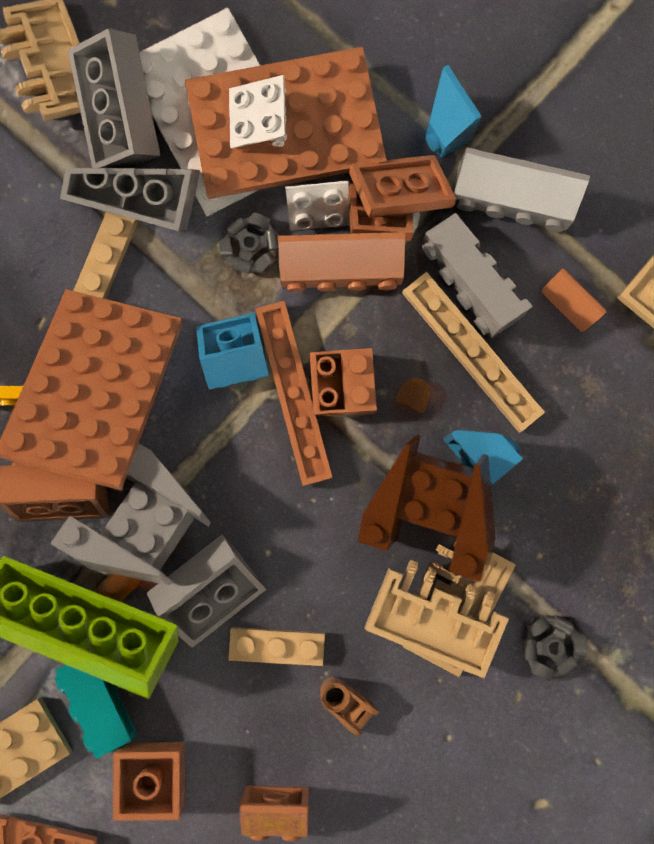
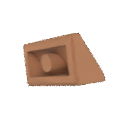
[541,268,607,332]

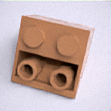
[310,348,377,416]

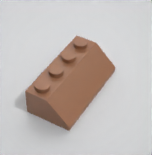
[278,232,405,293]

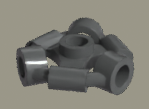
[219,213,279,274]
[522,615,587,681]

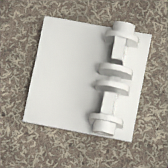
[229,75,287,149]
[285,181,349,231]

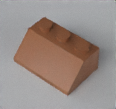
[0,462,110,521]

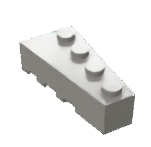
[422,213,533,339]

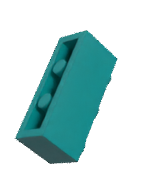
[55,664,138,759]

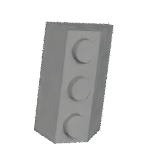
[147,535,266,648]

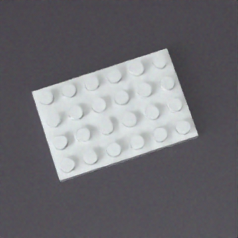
[139,8,260,217]

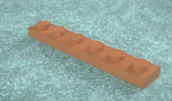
[255,300,333,486]

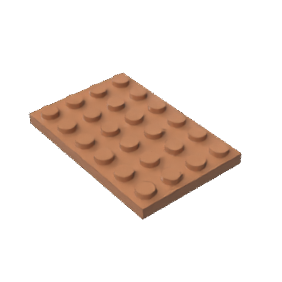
[185,46,387,199]
[0,289,183,490]

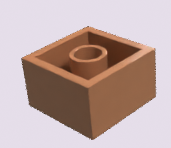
[113,742,185,821]

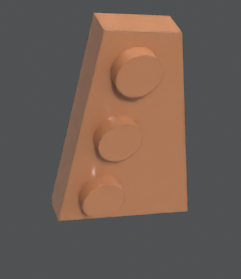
[0,814,99,844]

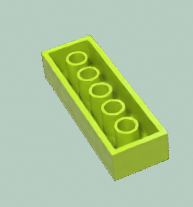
[0,556,178,699]

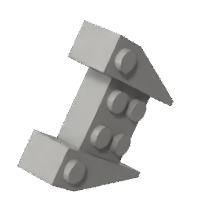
[51,444,211,586]

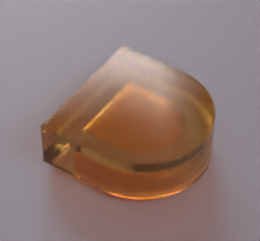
[395,378,430,414]

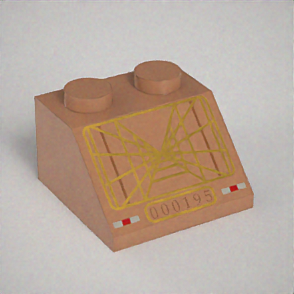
[240,785,309,841]

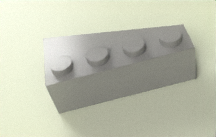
[60,168,200,231]

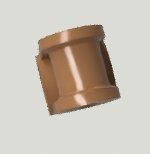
[320,676,380,737]

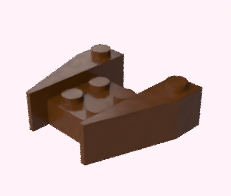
[357,435,496,582]

